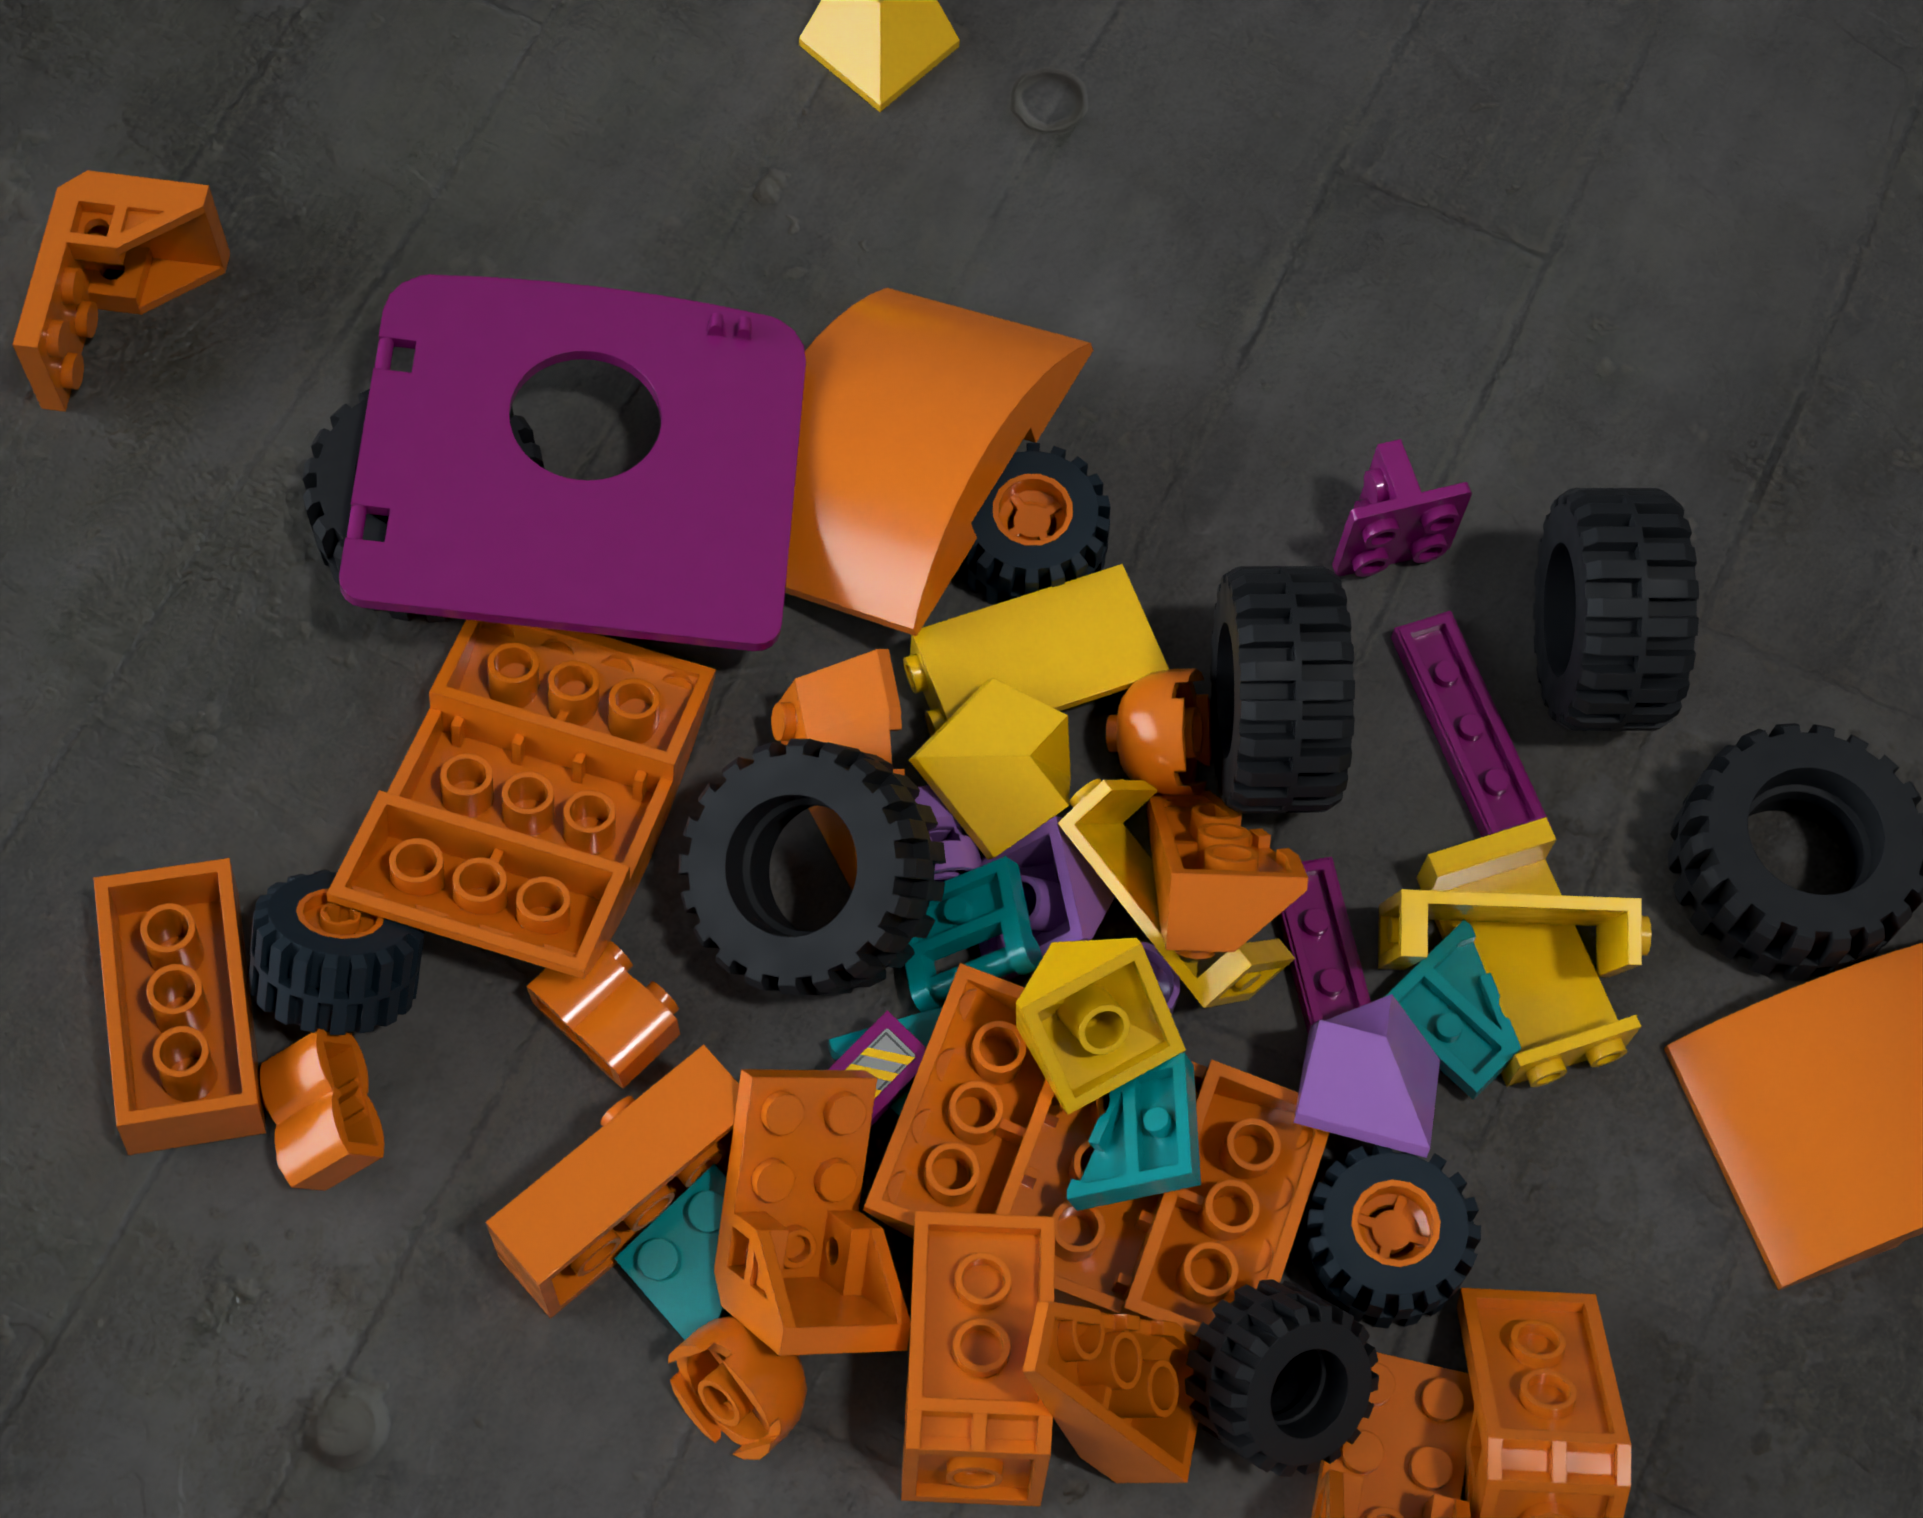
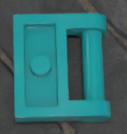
[905,856,1042,1012]

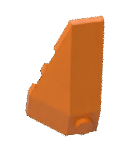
[771,649,905,891]
[1146,791,1308,959]
[1023,1301,1200,1483]

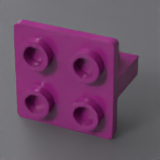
[1332,439,1472,577]

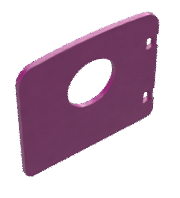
[339,274,806,651]

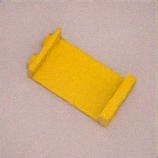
[903,564,1169,736]
[1058,779,1295,1008]
[1416,817,1642,1087]
[1378,889,1652,978]

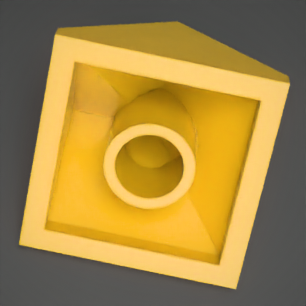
[799,0,960,112]
[909,678,1071,859]
[1016,938,1186,1115]

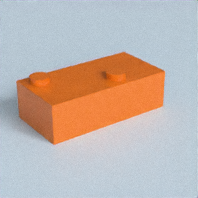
[93,858,266,1155]
[486,1044,739,1319]

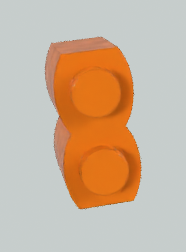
[526,940,681,1089]
[260,1029,385,1191]

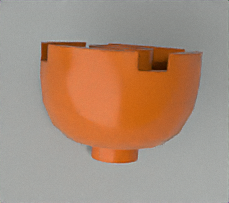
[1106,668,1212,796]
[668,1316,807,1460]

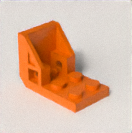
[12,170,230,412]
[714,1069,910,1356]
[901,1211,1055,1507]
[1457,1288,1631,1518]
[1311,1352,1474,1518]

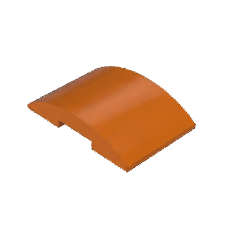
[785,288,1093,636]
[327,619,716,979]
[1664,943,1923,1291]
[863,963,1330,1341]

